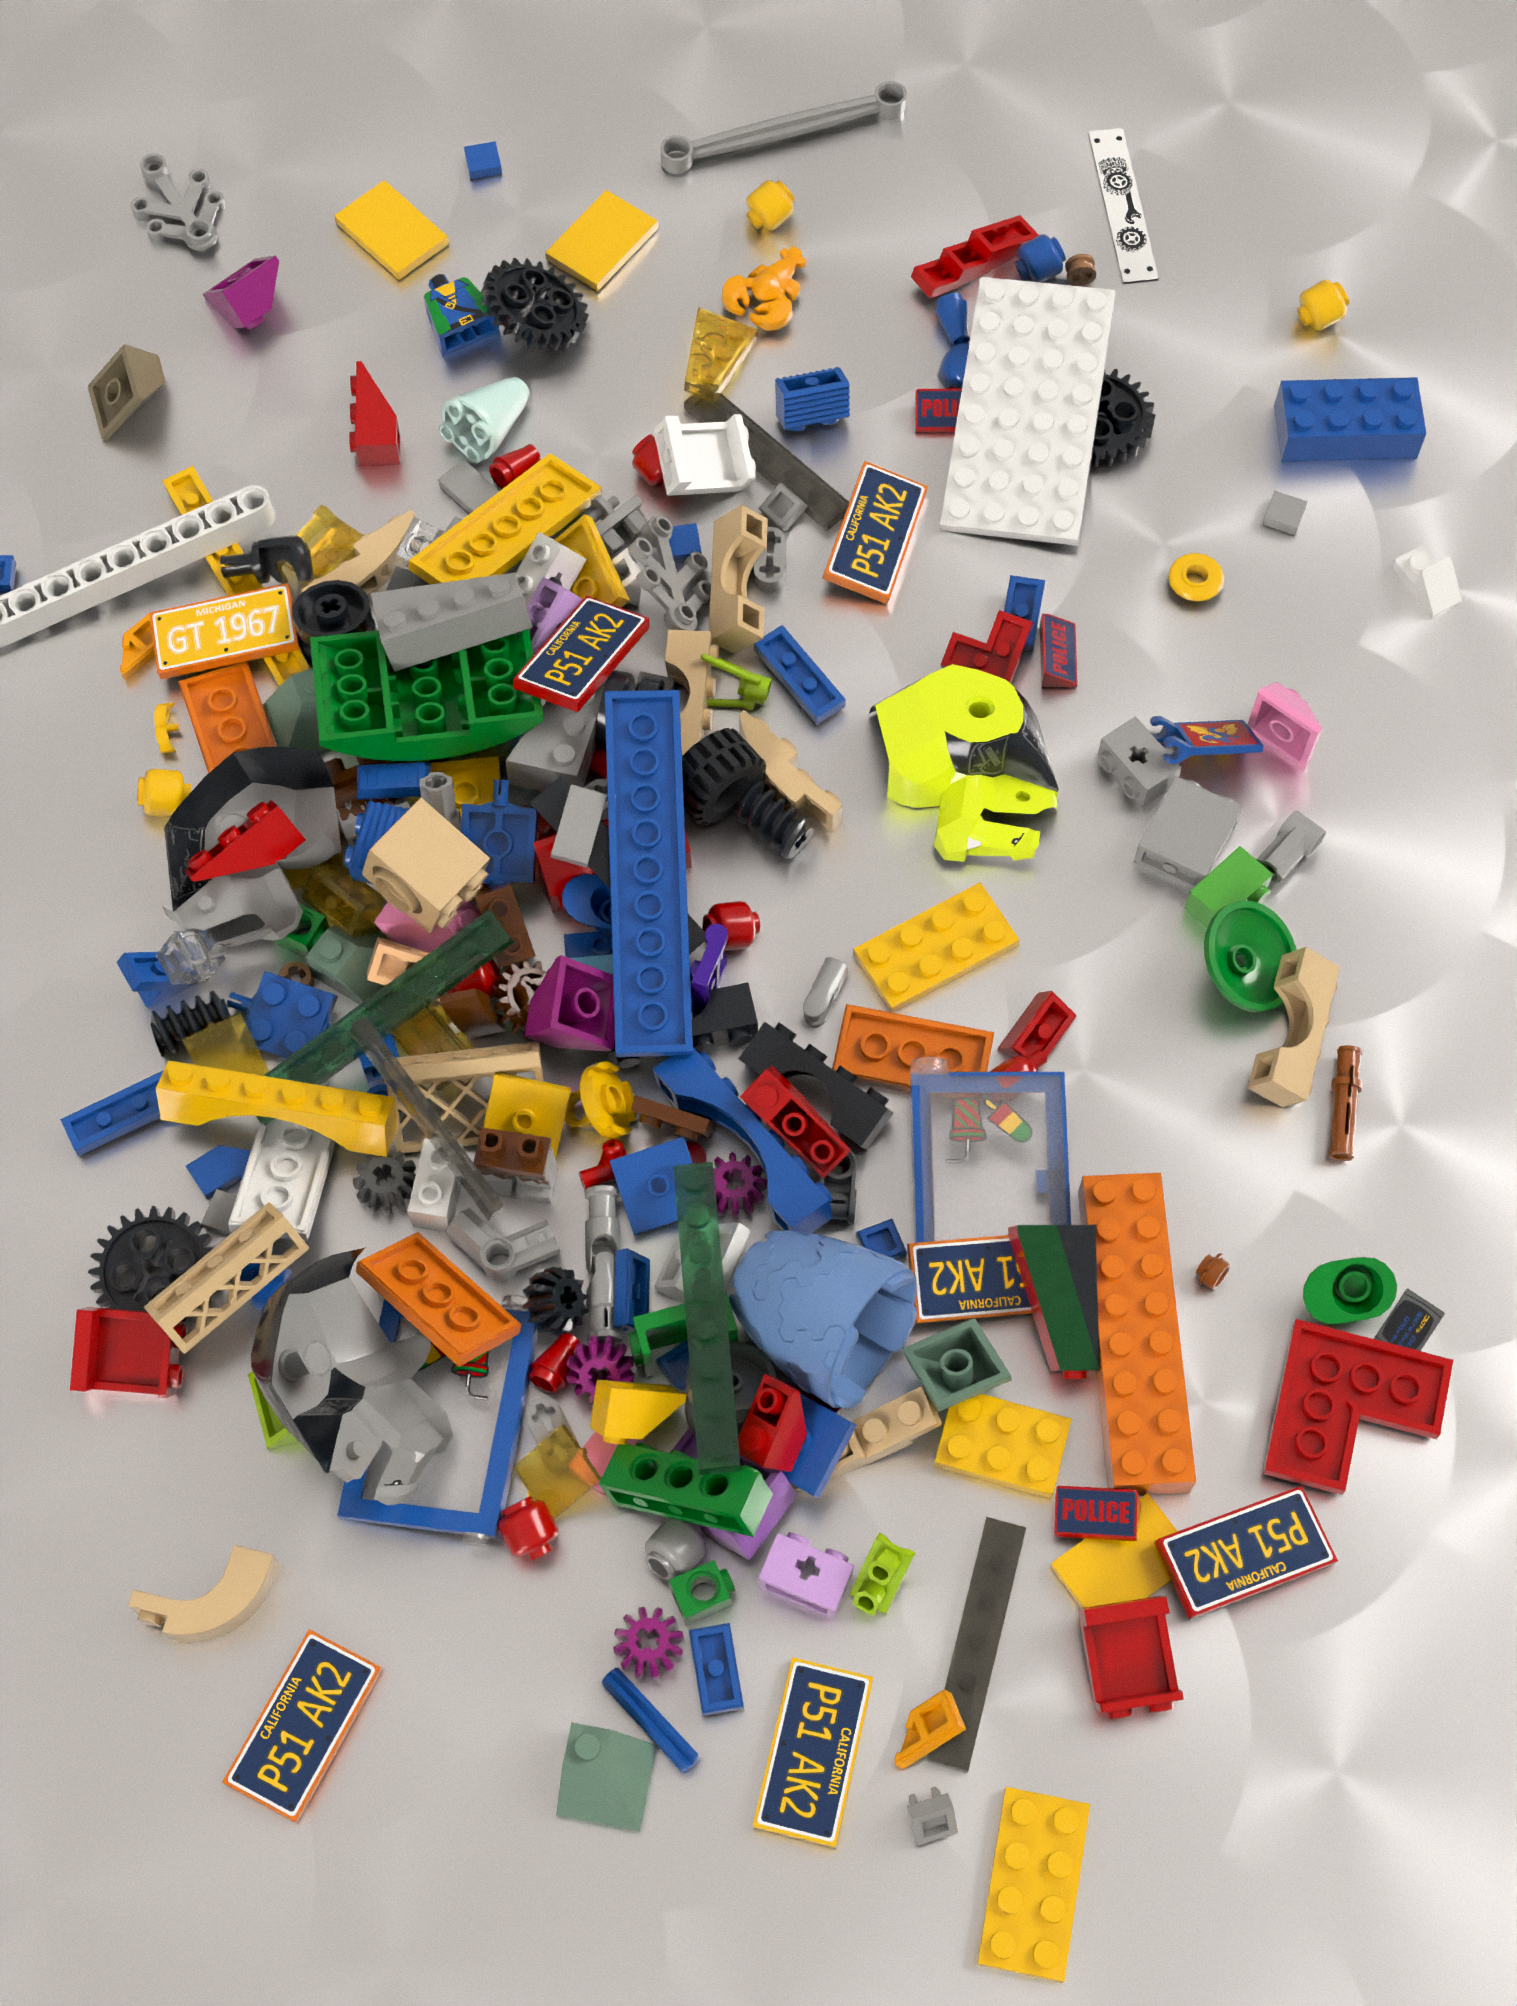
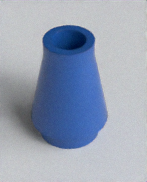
[935,293,970,346]

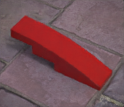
[911,215,1039,299]

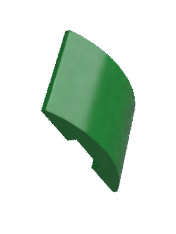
[310,629,544,761]

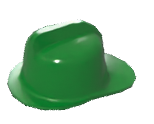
[1303,1257,1397,1324]

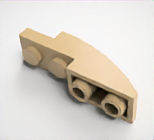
[301,510,419,597]
[739,710,842,832]
[789,1386,942,1492]

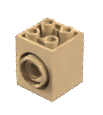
[362,798,490,934]

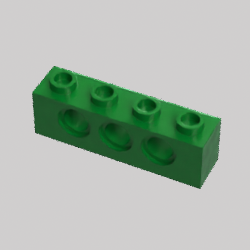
[599,1443,773,1537]

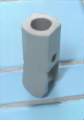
[803,957,848,1027]

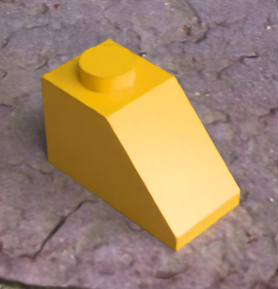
[590,1379,687,1444]

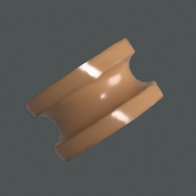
[1065,254,1097,286]
[278,961,314,987]

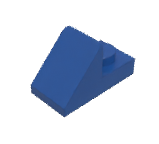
[116,951,199,1008]

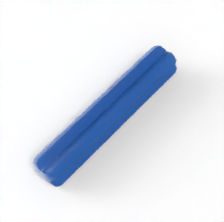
[602,1668,699,1773]

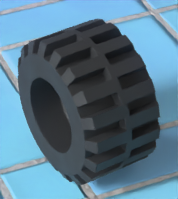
[682,728,766,825]

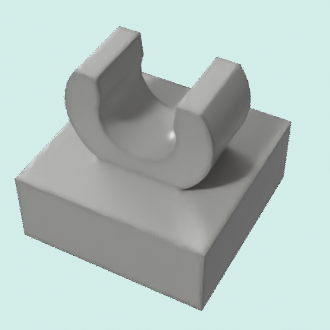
[907,1787,958,1846]

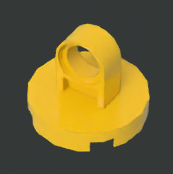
[564,1061,637,1139]

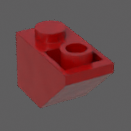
[733,1374,807,1472]

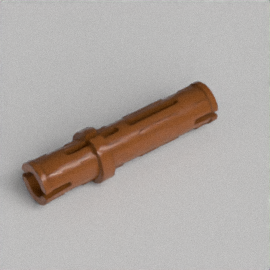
[1328,1045,1363,1161]

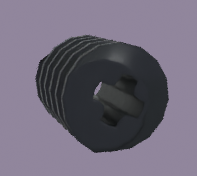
[735,780,814,859]
[150,990,236,1058]

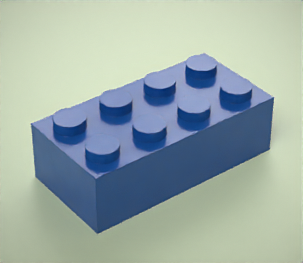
[1274,377,1426,462]

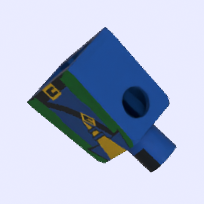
[424,274,500,356]

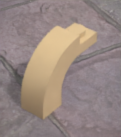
[128,1545,280,1643]

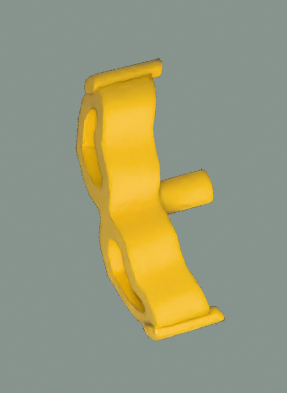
[154,703,179,754]

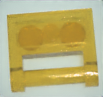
[283,505,363,582]

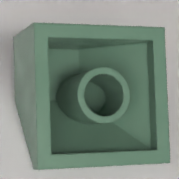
[263,668,333,755]
[305,916,389,1013]
[902,1318,1012,1412]
[556,1722,657,1832]

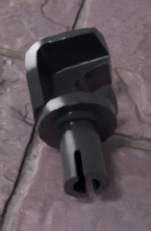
[220,536,313,584]

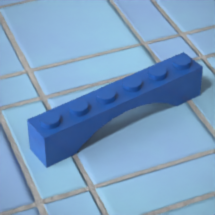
[653,1047,833,1233]

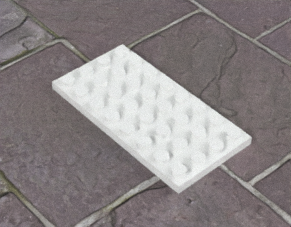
[940,277,1116,546]

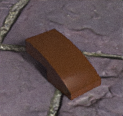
[439,988,506,1038]

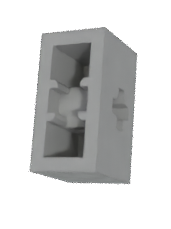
[1097,716,1181,808]

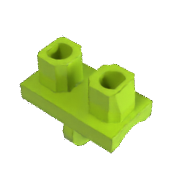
[850,1532,916,1615]

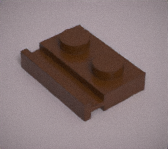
[631,1095,715,1141]

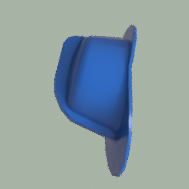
[562,874,612,937]

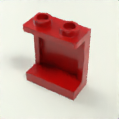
[70,1307,187,1398]
[1078,1596,1184,1719]

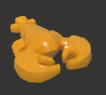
[721,246,807,331]

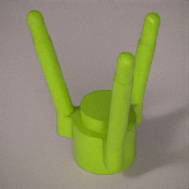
[701,654,772,711]

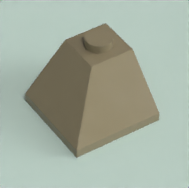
[88,344,166,441]

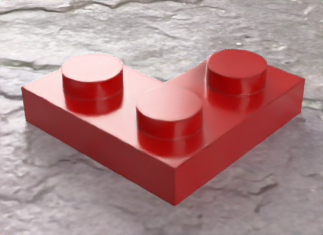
[940,610,1033,684]

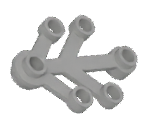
[131,153,226,251]
[629,516,711,631]

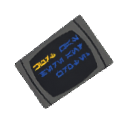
[1374,1289,1445,1351]

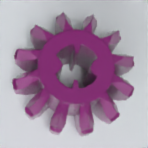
[701,1152,767,1220]
[567,1334,635,1404]
[613,1607,684,1680]

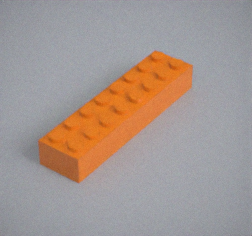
[1078,1172,1196,1496]

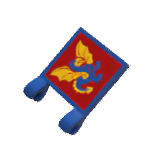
[1150,716,1264,764]

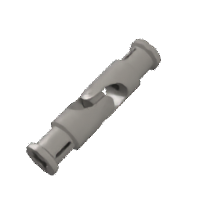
[585,1185,622,1345]

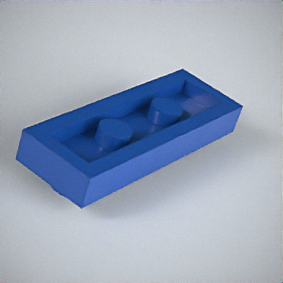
[754,625,846,725]
[60,1070,164,1157]

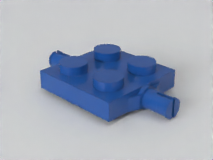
[461,779,538,888]
[227,971,352,1066]

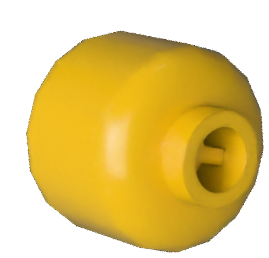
[746,180,795,231]
[1296,279,1350,330]
[137,769,191,817]

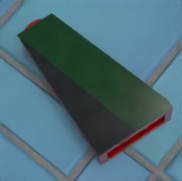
[1008,1225,1100,1379]

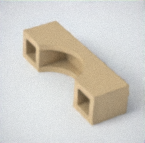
[709,505,768,654]
[665,630,719,756]
[1248,947,1340,1108]

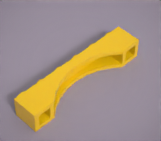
[156,1060,397,1157]

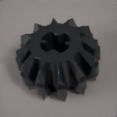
[522,1267,589,1336]

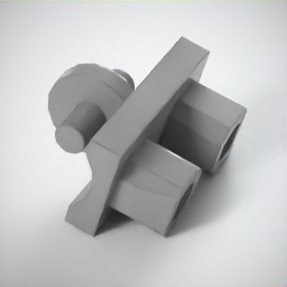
[588,494,647,557]

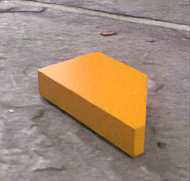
[120,613,155,681]
[894,1689,966,1769]

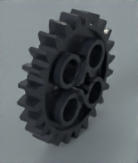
[481,258,589,351]
[1091,369,1156,467]
[88,1206,215,1326]

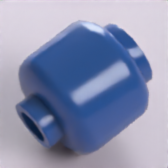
[1014,234,1066,283]

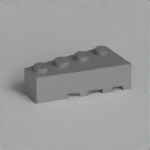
[370,573,533,672]
[506,667,617,792]

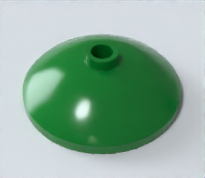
[1204,900,1297,1012]

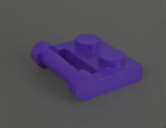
[690,924,728,1014]

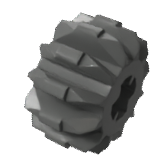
[353,1150,416,1216]

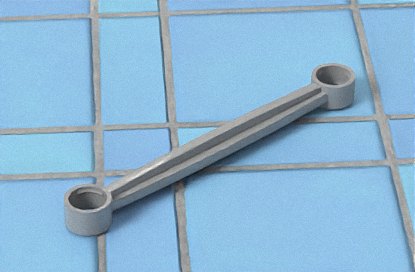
[660,81,907,174]

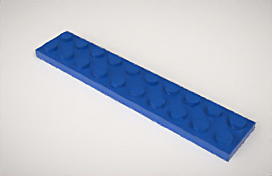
[605,690,693,1057]

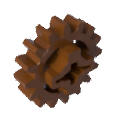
[492,960,550,1040]

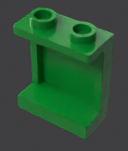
[628,1292,738,1377]

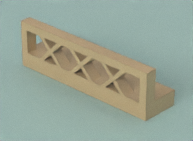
[144,1202,309,1354]

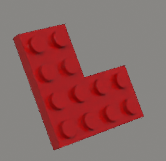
[1262,1319,1453,1495]

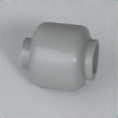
[645,1518,706,1580]

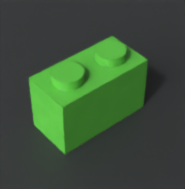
[1184,846,1273,927]

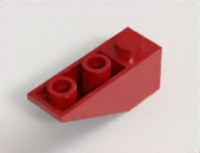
[349,361,401,466]
[184,800,306,882]
[740,1066,851,1179]

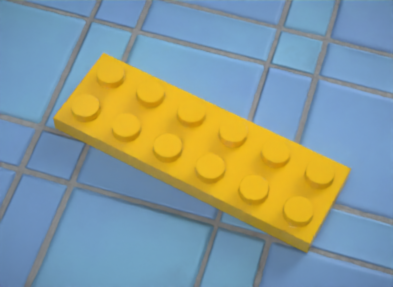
[409,453,602,584]

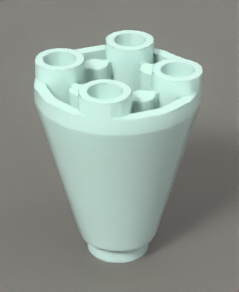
[439,377,530,464]

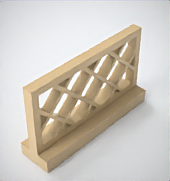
[383,1041,544,1153]

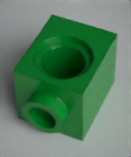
[273,903,329,958]
[669,1560,735,1626]

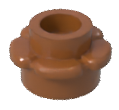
[1196,1253,1231,1290]

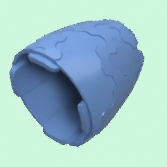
[729,1231,917,1409]

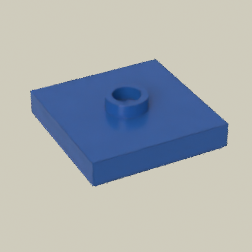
[610,1136,708,1235]
[782,1393,857,1498]

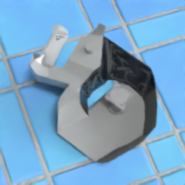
[162,747,341,959]
[251,1247,453,1505]

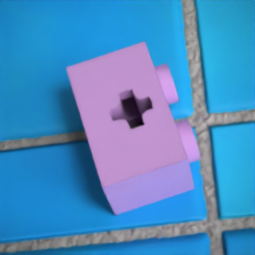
[527,577,583,655]
[758,1532,854,1619]

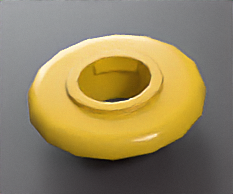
[1168,553,1224,601]

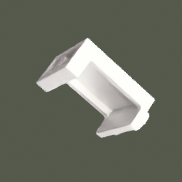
[653,414,756,496]

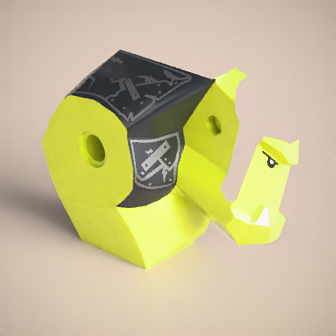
[869,664,1059,862]

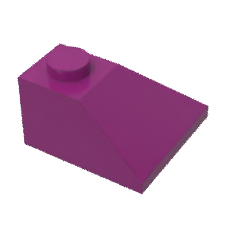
[202,255,279,330]
[525,955,615,1051]

